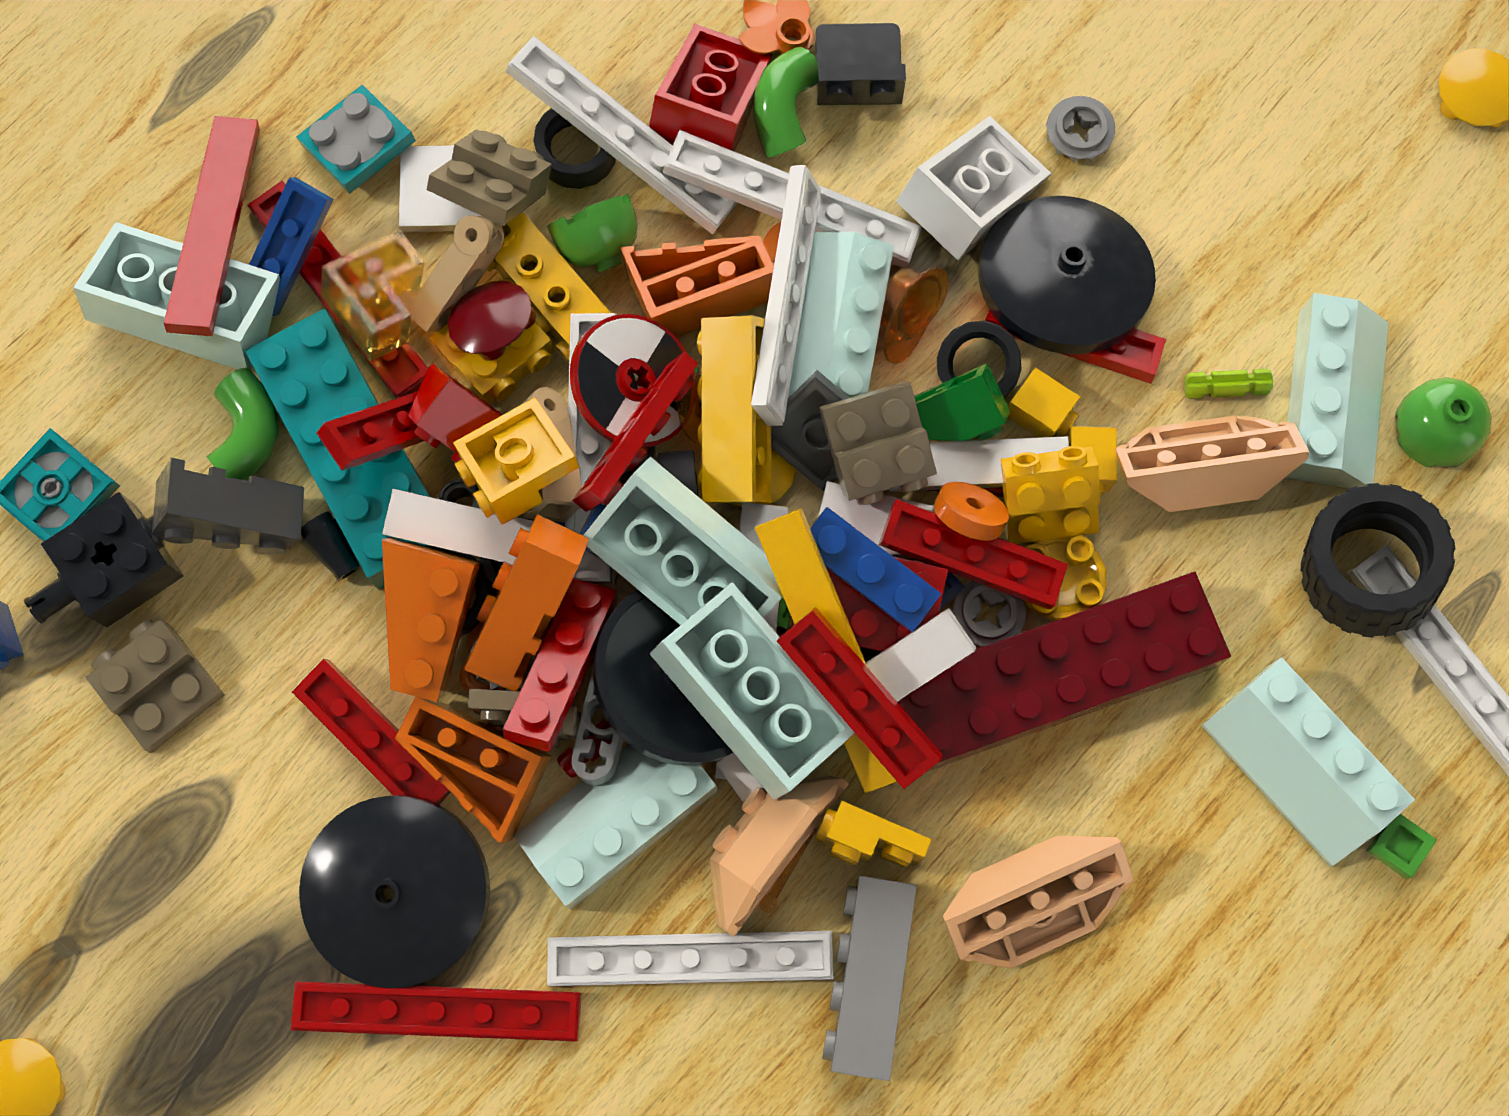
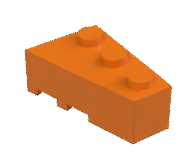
[620,236,774,337]
[464,514,589,691]
[382,537,481,702]
[395,697,552,844]

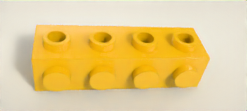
[487,212,611,365]
[697,315,771,503]

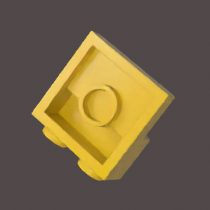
[429,322,555,404]
[453,398,580,525]
[1000,446,1101,544]
[816,801,932,868]

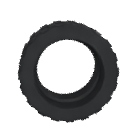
[1300,483,1456,638]

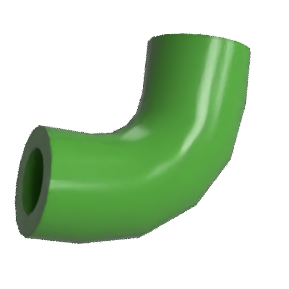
[753,47,818,158]
[206,368,278,481]

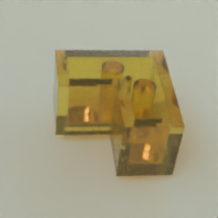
[321,229,425,362]

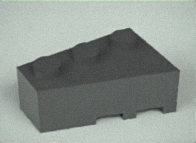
[152,457,304,554]

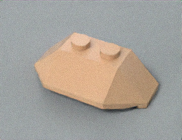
[1116,415,1309,512]
[710,776,849,937]
[943,836,1134,968]

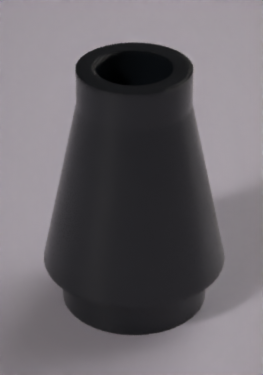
[301,511,361,581]

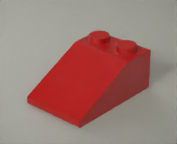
[649,24,773,151]

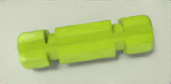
[1184,369,1273,399]

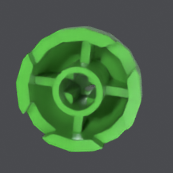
[547,194,638,273]
[1395,377,1492,468]

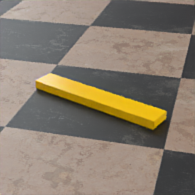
[755,508,897,793]

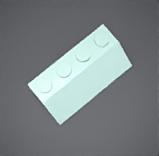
[73,222,280,369]
[788,232,894,398]
[1285,293,1389,488]
[583,457,783,625]
[650,582,855,800]
[1201,657,1415,867]
[514,744,718,910]

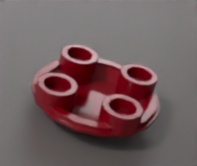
[448,281,536,361]

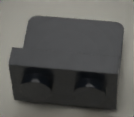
[816,23,906,105]

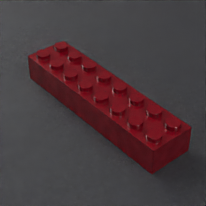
[877,571,1232,790]

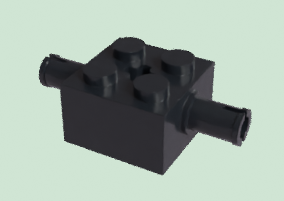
[24,492,184,628]

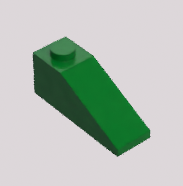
[914,363,1010,441]

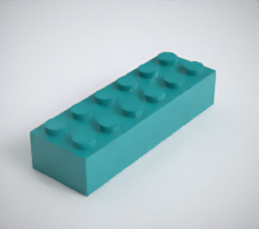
[245,308,444,590]

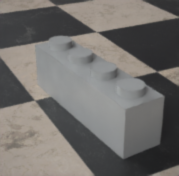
[822,876,917,1081]

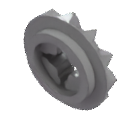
[1046,96,1115,162]
[952,580,1026,647]

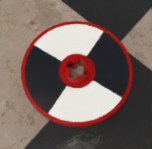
[570,314,697,448]

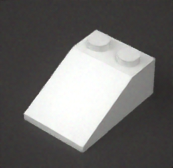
[896,116,1051,260]

